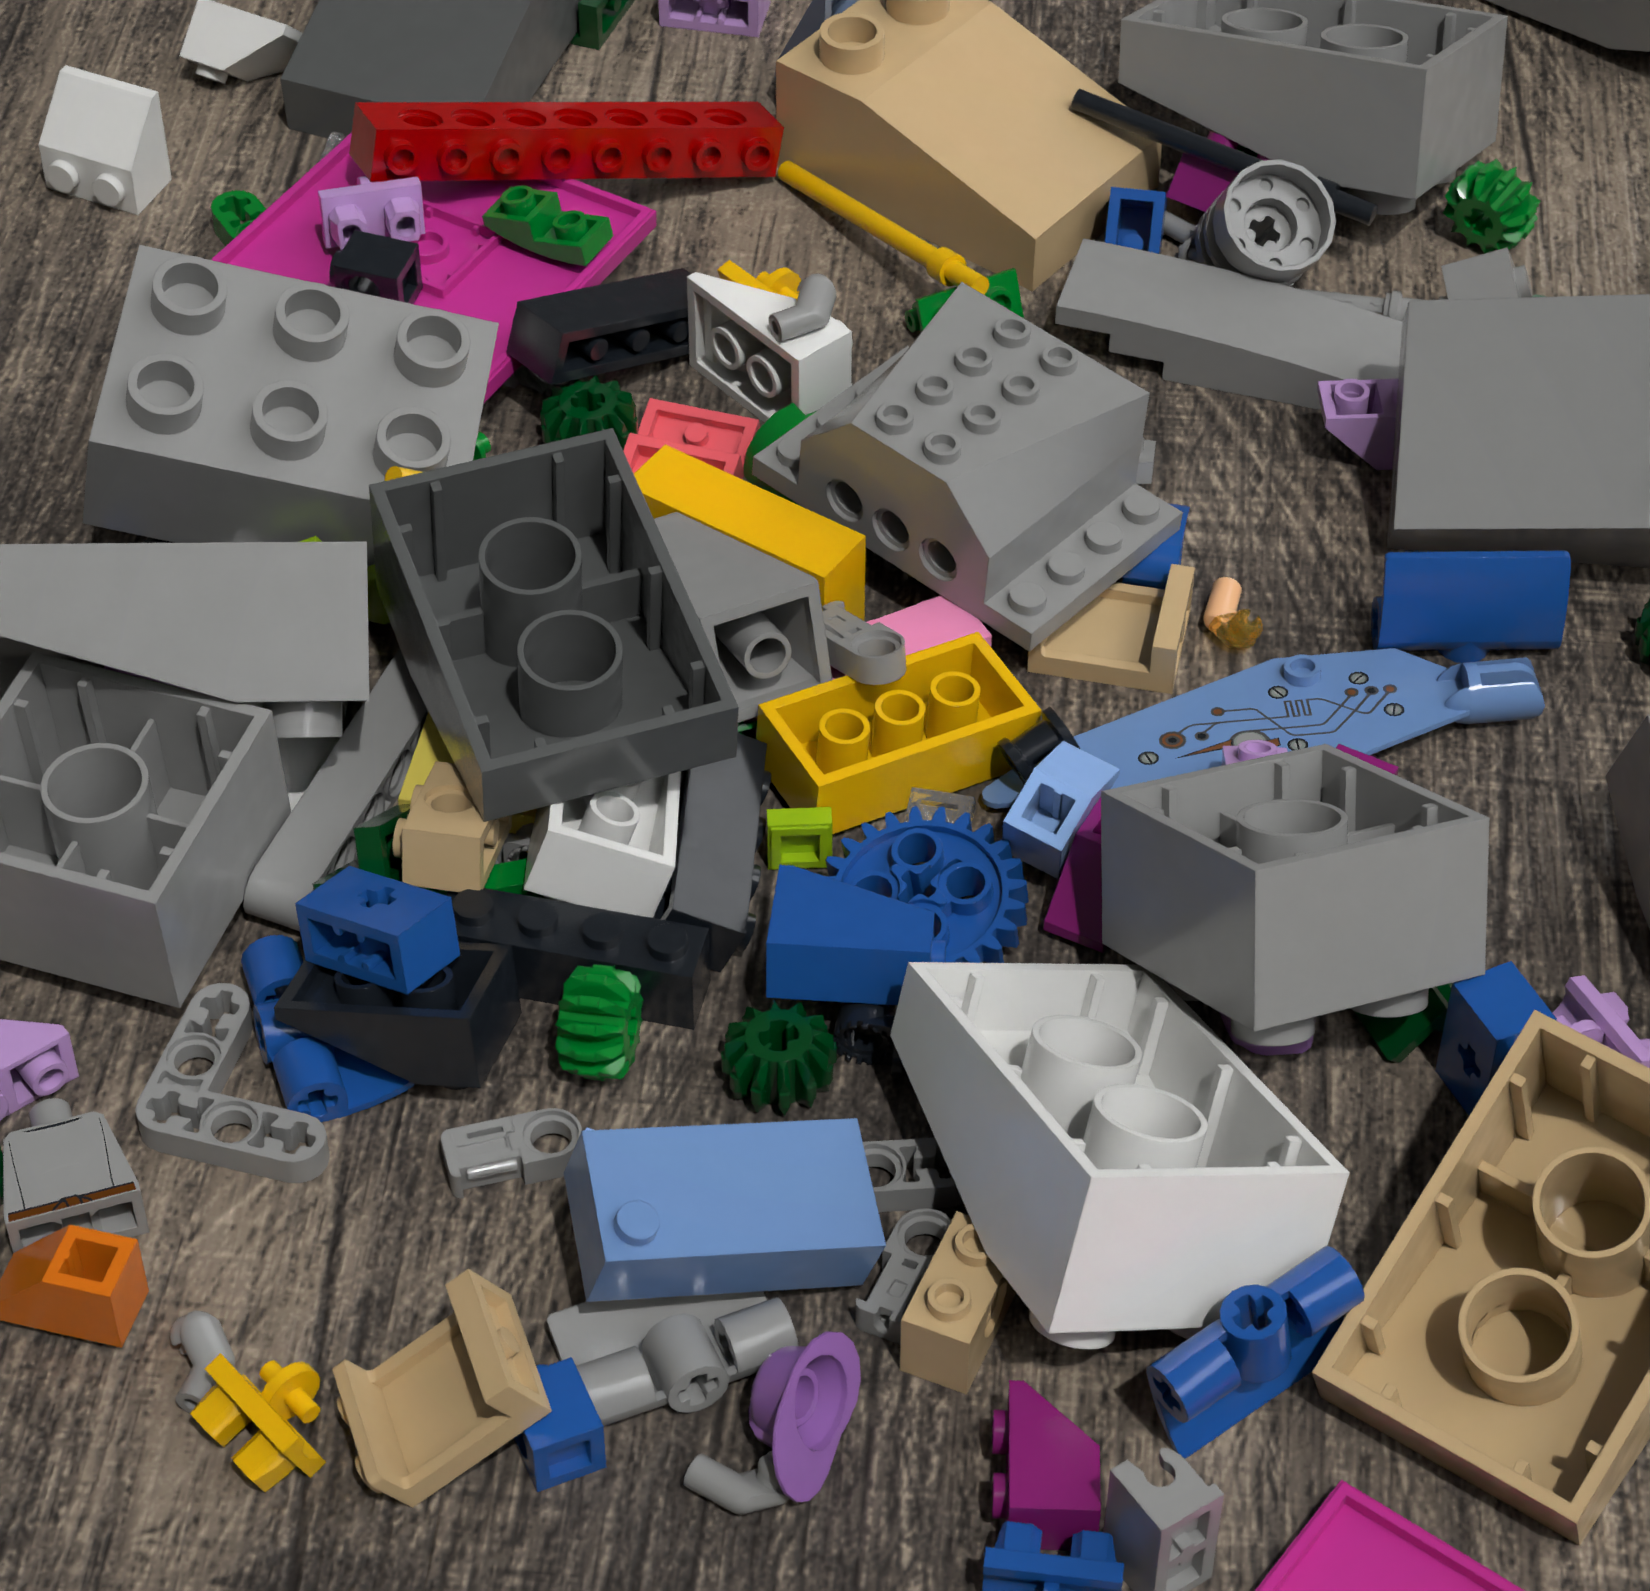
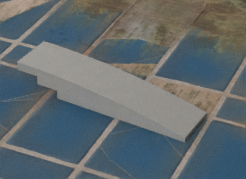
[1055,238,1402,410]

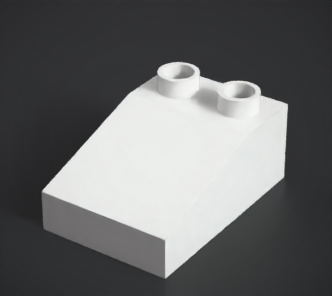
[890,962,1349,1349]

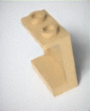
[1027,564,1195,694]
[333,1269,552,1508]

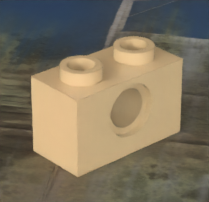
[393,761,512,892]
[900,1211,1016,1395]

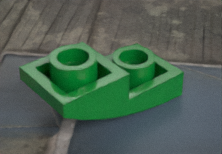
[482,186,614,266]

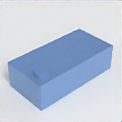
[564,1118,886,1302]

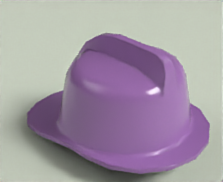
[749,1331,861,1502]

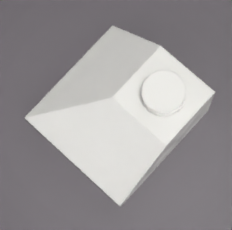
[179,0,303,84]

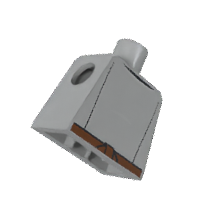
[3,1098,150,1253]

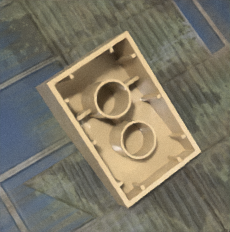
[776,0,1162,292]
[1312,1010,1650,1546]

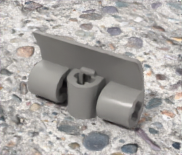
[547,1291,798,1426]

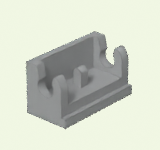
[1104,1448,1224,1591]

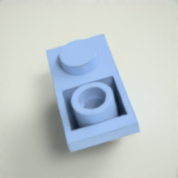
[1002,741,1120,879]

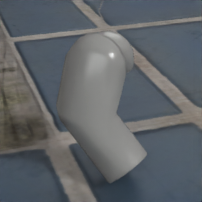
[684,1451,790,1515]

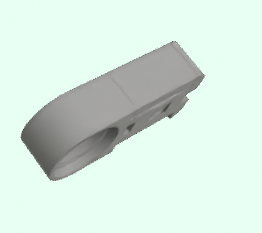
[822,601,907,685]
[441,1108,582,1198]
[856,1208,952,1344]

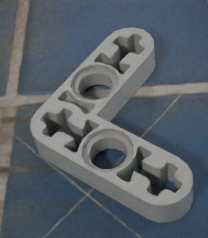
[135,983,330,1183]

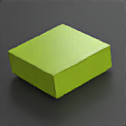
[767,807,833,870]

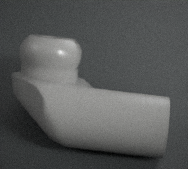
[768,273,837,342]
[170,1310,235,1413]

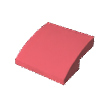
[623,398,760,479]

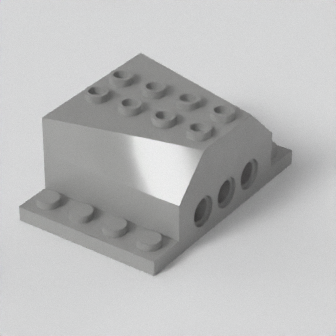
[752,282,1183,652]

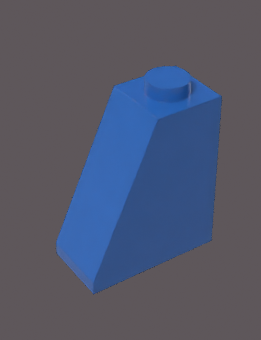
[766,865,946,1005]

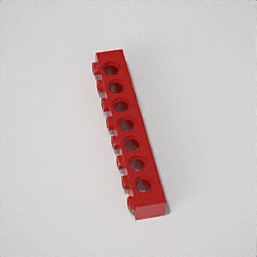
[349,102,784,182]

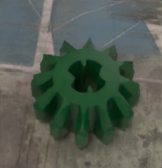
[540,375,638,450]
[721,999,837,1116]

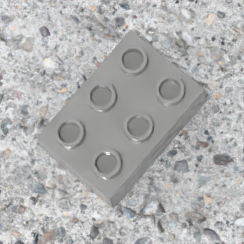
[83,245,499,567]

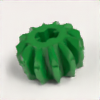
[1443,159,1541,254]
[555,964,644,1081]

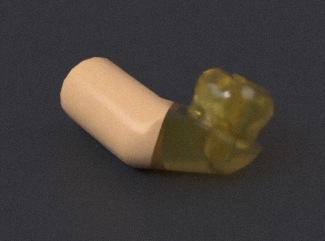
[1203,577,1263,650]

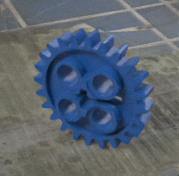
[825,806,1029,963]

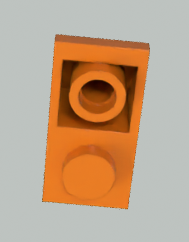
[0,1224,149,1348]

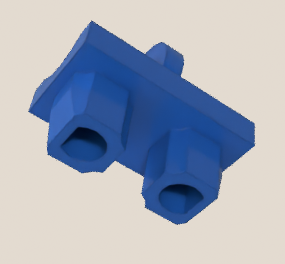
[982,1521,1124,1591]

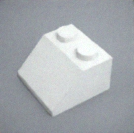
[39,65,172,215]

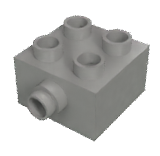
[0,651,291,1008]
[1101,744,1489,1046]

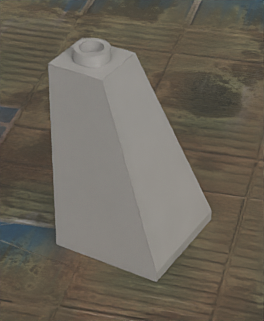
[654,512,832,722]

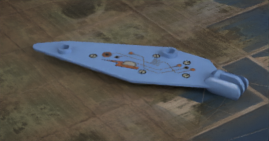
[982,648,1545,808]

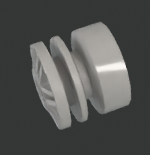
[1195,159,1336,287]

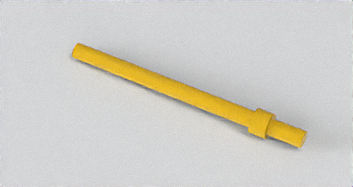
[777,161,989,295]

